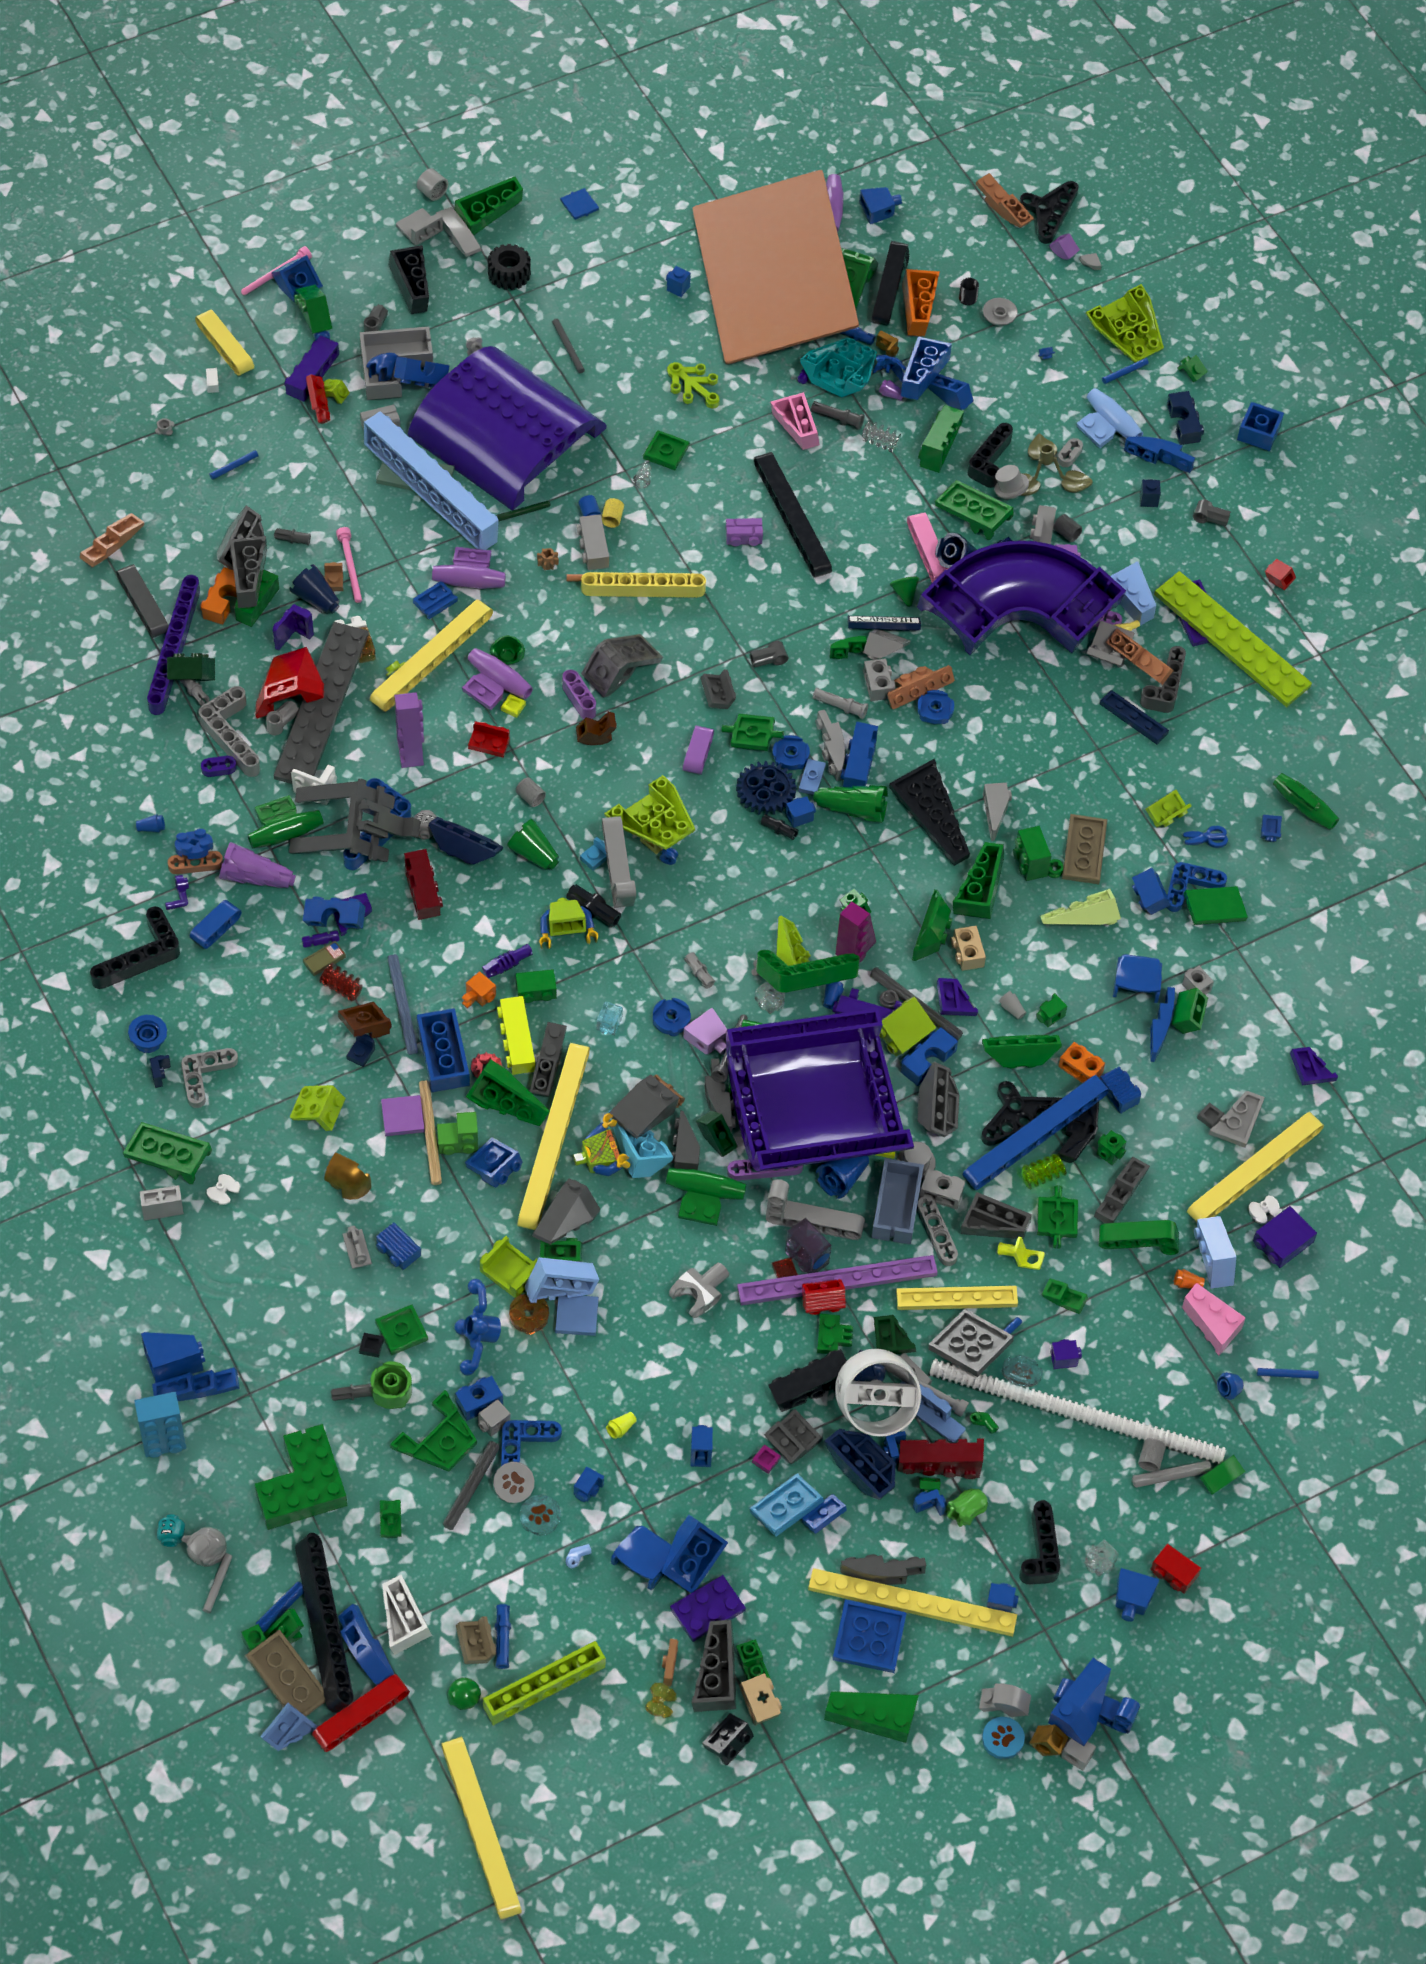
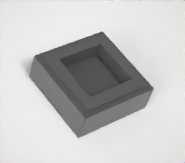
[1197,1102,1224,1128]

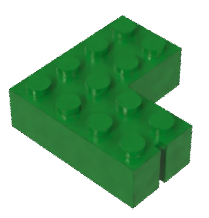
[255,1424,348,1530]

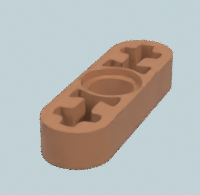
[168,851,223,874]

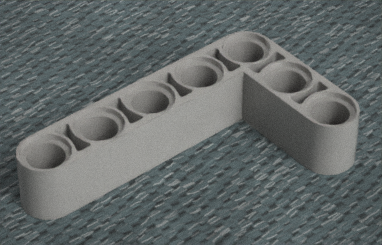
[199,686,260,777]
[602,816,636,908]
[766,1179,865,1240]

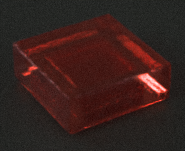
[772,1257,798,1278]

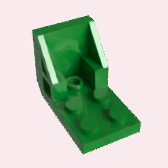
[842,248,878,310]

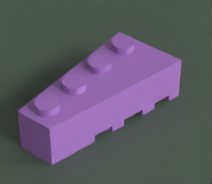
[394,692,424,768]

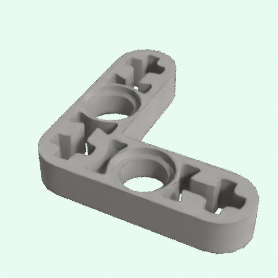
[181,1048,238,1108]

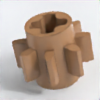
[537,548,559,570]

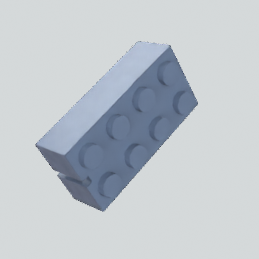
[872,1158,924,1245]

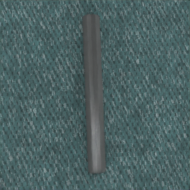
[443,1441,499,1530]

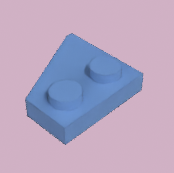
[261,1703,318,1751]

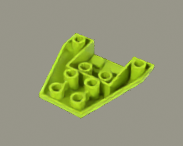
[1085,284,1164,362]
[604,775,696,850]

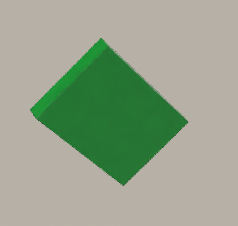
[1184,886,1248,925]

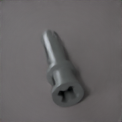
[811,401,864,429]

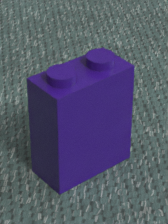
[1253,1206,1317,1268]

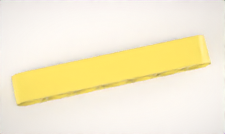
[581,572,706,597]

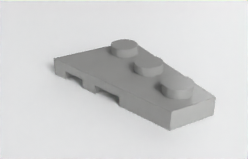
[1209,1091,1265,1148]

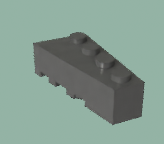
[230,536,267,608]
[692,1620,736,1712]

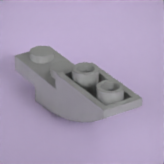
[815,709,845,781]

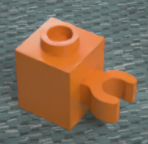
[462,971,496,1008]

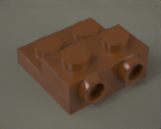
[338,1002,392,1038]

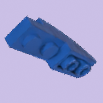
[1124,436,1195,473]
[338,1604,394,1686]

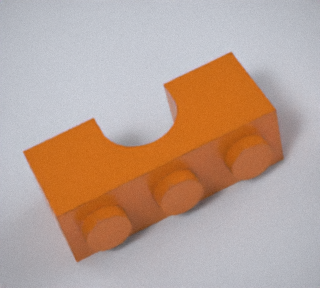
[200,567,237,625]

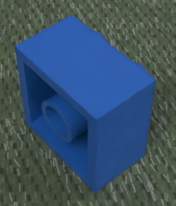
[1237,402,1284,451]

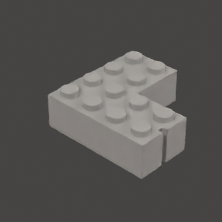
[360,327,433,400]

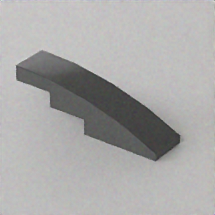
[1094,1157,1150,1223]

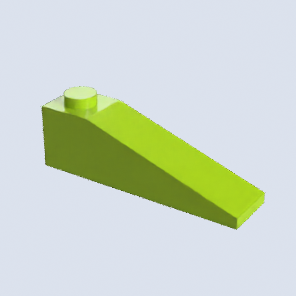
[777,915,811,966]

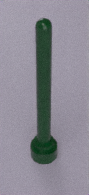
[496,501,551,522]

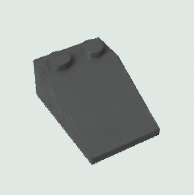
[609,1074,679,1139]

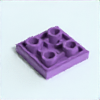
[381,1095,424,1136]

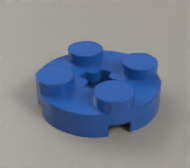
[917,690,954,724]
[773,735,810,770]
[175,829,213,859]
[653,998,691,1037]

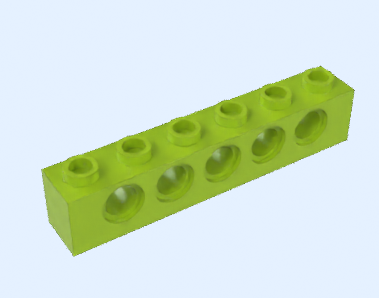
[483,1640,606,1725]

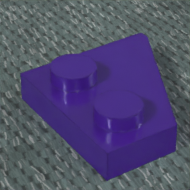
[937,978,978,1016]
[1290,1047,1338,1086]

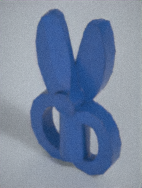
[1183,826,1228,848]

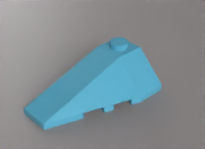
[608,1110,673,1178]

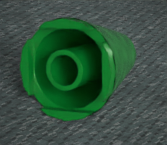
[507,819,559,870]

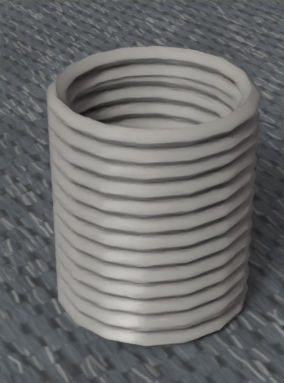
[516,777,546,807]
[1138,1438,1166,1472]

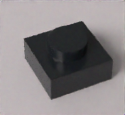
[359,1333,384,1358]

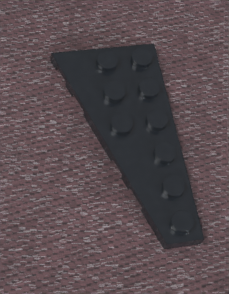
[889,758,970,866]

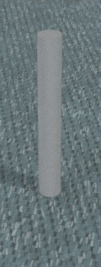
[203,1553,233,1613]

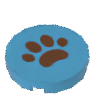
[982,1717,1025,1759]

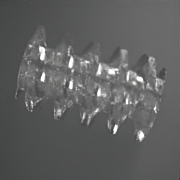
[862,419,901,453]

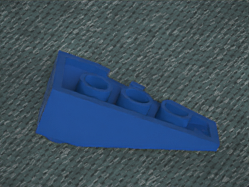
[1048,1657,1111,1746]

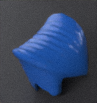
[366,353,398,382]

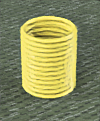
[601,498,624,528]

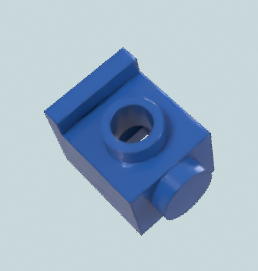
[574,1466,604,1502]

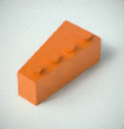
[902,269,940,336]

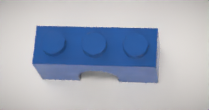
[394,356,450,388]
[303,896,366,929]
[901,1027,958,1086]

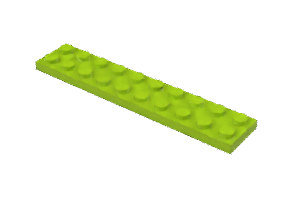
[1154,571,1312,707]

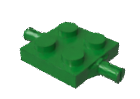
[721,714,784,751]
[1037,1185,1078,1249]

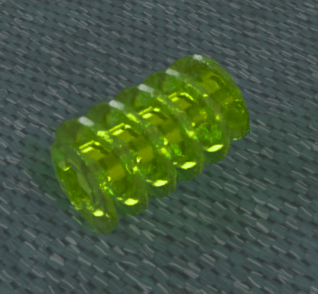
[1022,1154,1067,1190]

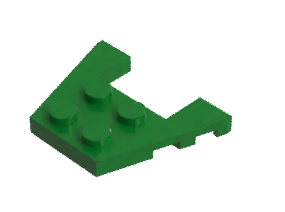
[390,1390,477,1472]

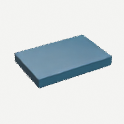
[749,1473,824,1537]

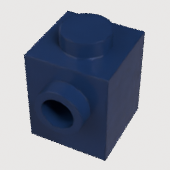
[1140,479,1161,507]

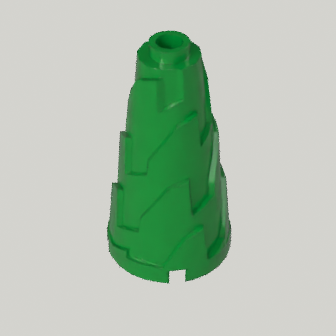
[813,785,888,823]

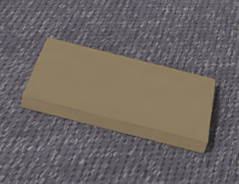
[1062,814,1107,884]
[245,1630,326,1717]

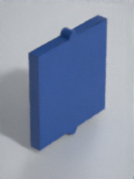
[560,188,599,220]

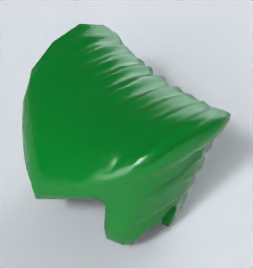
[490,635,525,665]

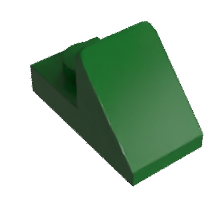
[264,1609,304,1644]

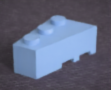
[1111,561,1156,626]
[1194,1216,1236,1289]
[524,1257,599,1303]

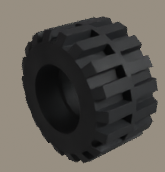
[488,244,531,290]

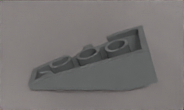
[532,1178,600,1244]

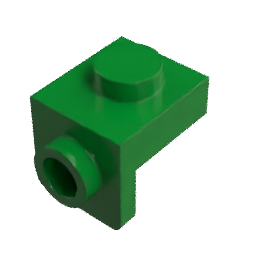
[1177,354,1208,382]

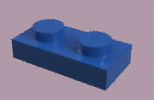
[801,1494,847,1534]

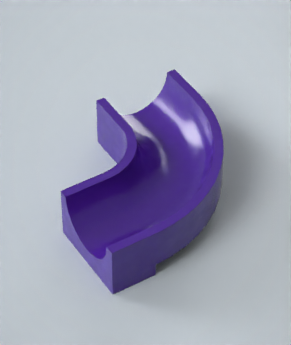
[917,541,1126,655]

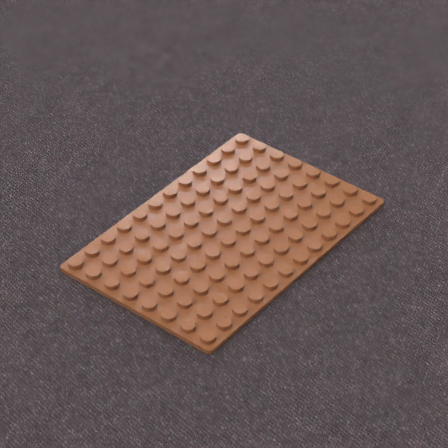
[692,170,859,364]

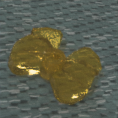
[645,1683,677,1719]

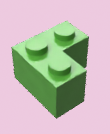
[437,1112,478,1155]

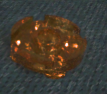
[509,1294,549,1335]

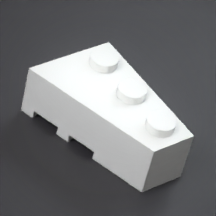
[382,1575,432,1655]

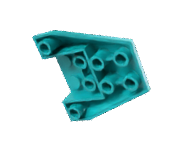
[800,337,877,398]

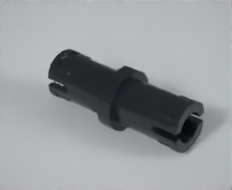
[761,814,799,840]

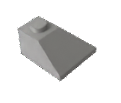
[863,629,911,660]

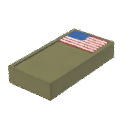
[303,941,346,976]

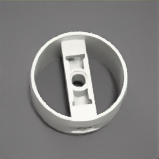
[835,1349,921,1436]

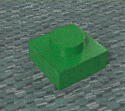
[919,1477,941,1493]

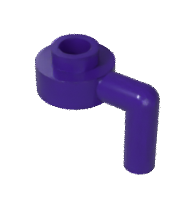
[165,875,189,910]

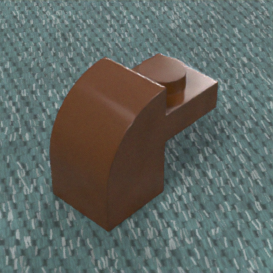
[576,711,617,745]

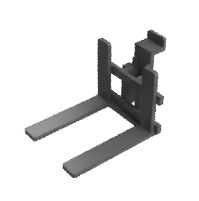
[289,779,421,862]

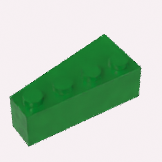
[918,405,964,473]
[953,842,1004,919]
[824,1691,919,1743]

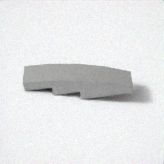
[436,207,482,257]

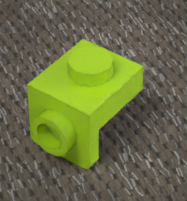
[324,379,350,404]

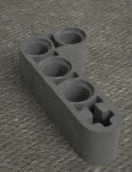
[1140,646,1186,713]

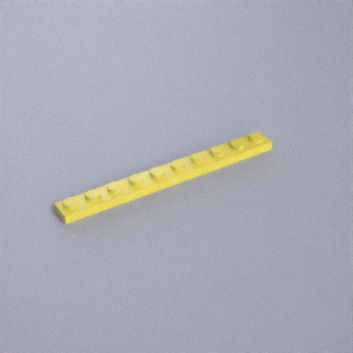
[808,1568,1017,1637]

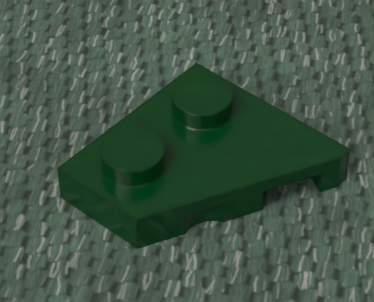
[873,1315,916,1354]

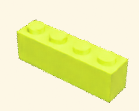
[497,996,535,1075]

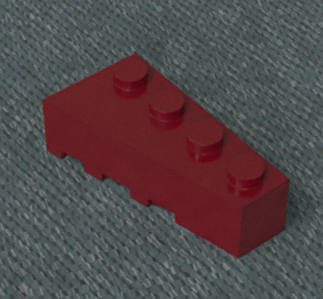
[898,1438,984,1479]

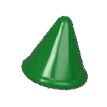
[890,576,919,607]

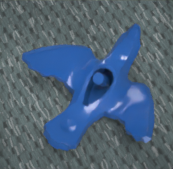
[873,355,907,382]

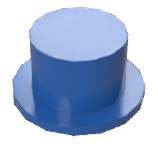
[128,1015,167,1053]

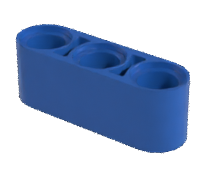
[190,900,242,949]

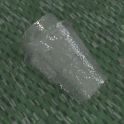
[633,463,652,489]

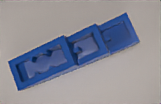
[1150,987,1175,1062]
[152,1367,240,1401]

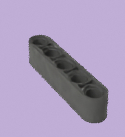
[116,564,169,638]

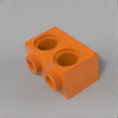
[1058,1042,1105,1083]

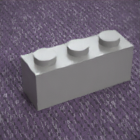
[577,514,609,570]

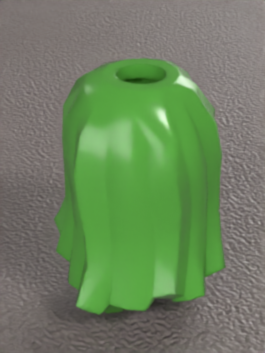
[946,1489,988,1527]

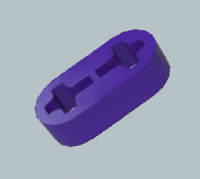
[201,756,237,777]

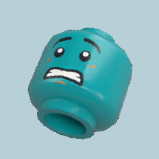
[157,1514,185,1547]

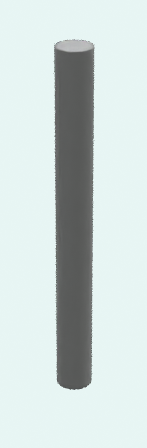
[552,318,585,373]

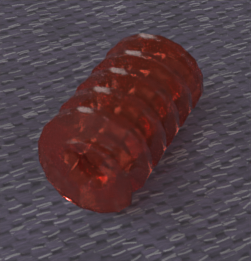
[320,963,363,1001]

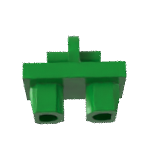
[380,1500,402,1538]

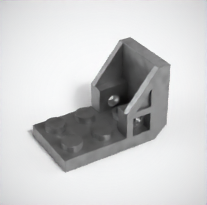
[581,634,663,697]

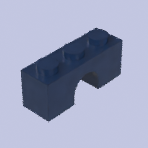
[1166,391,1204,445]

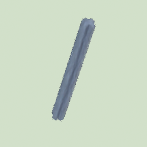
[388,954,418,1055]

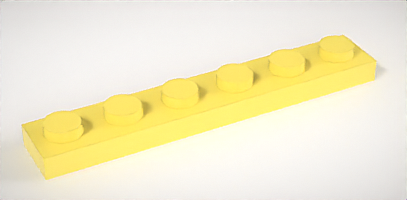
[896,1286,1018,1310]

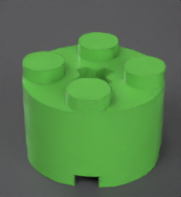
[371,1361,412,1409]

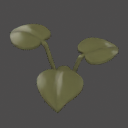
[1021,433,1093,496]

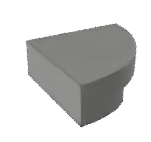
[1080,253,1101,270]

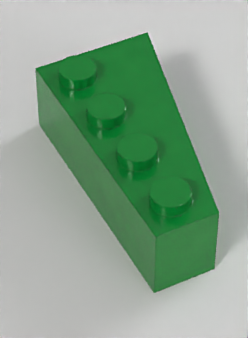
[454,176,523,235]

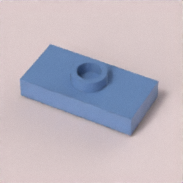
[799,759,826,795]

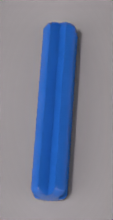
[256,1582,304,1632]

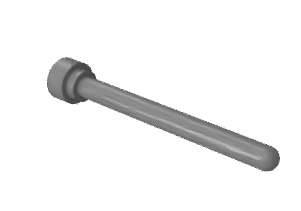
[879,1363,969,1417]

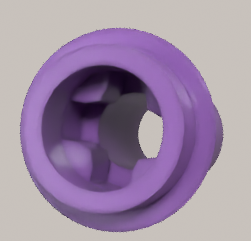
[879,380,903,401]

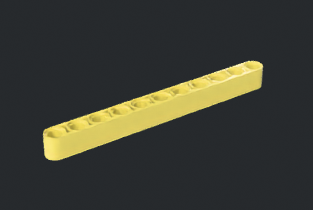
[517,1043,590,1230]

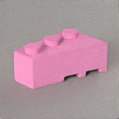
[770,392,820,450]
[1182,1283,1245,1356]

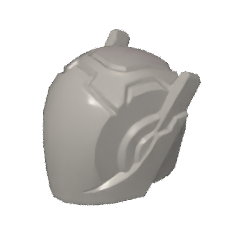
[181,1527,227,1567]

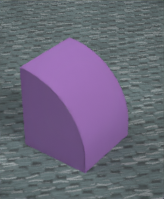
[1049,233,1080,260]

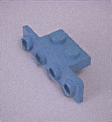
[900,1381,965,1443]

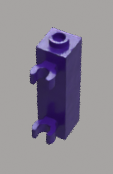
[832,988,903,1020]

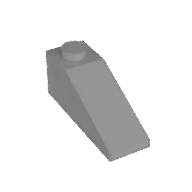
[983,783,1012,841]

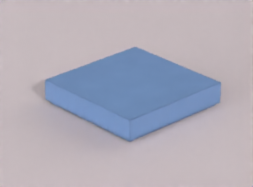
[555,1295,599,1336]

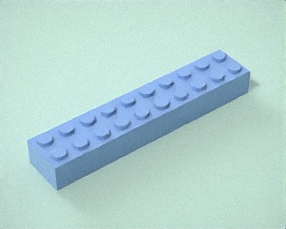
[364,411,498,550]

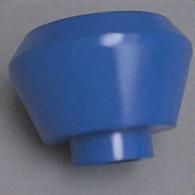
[1217,1372,1244,1400]

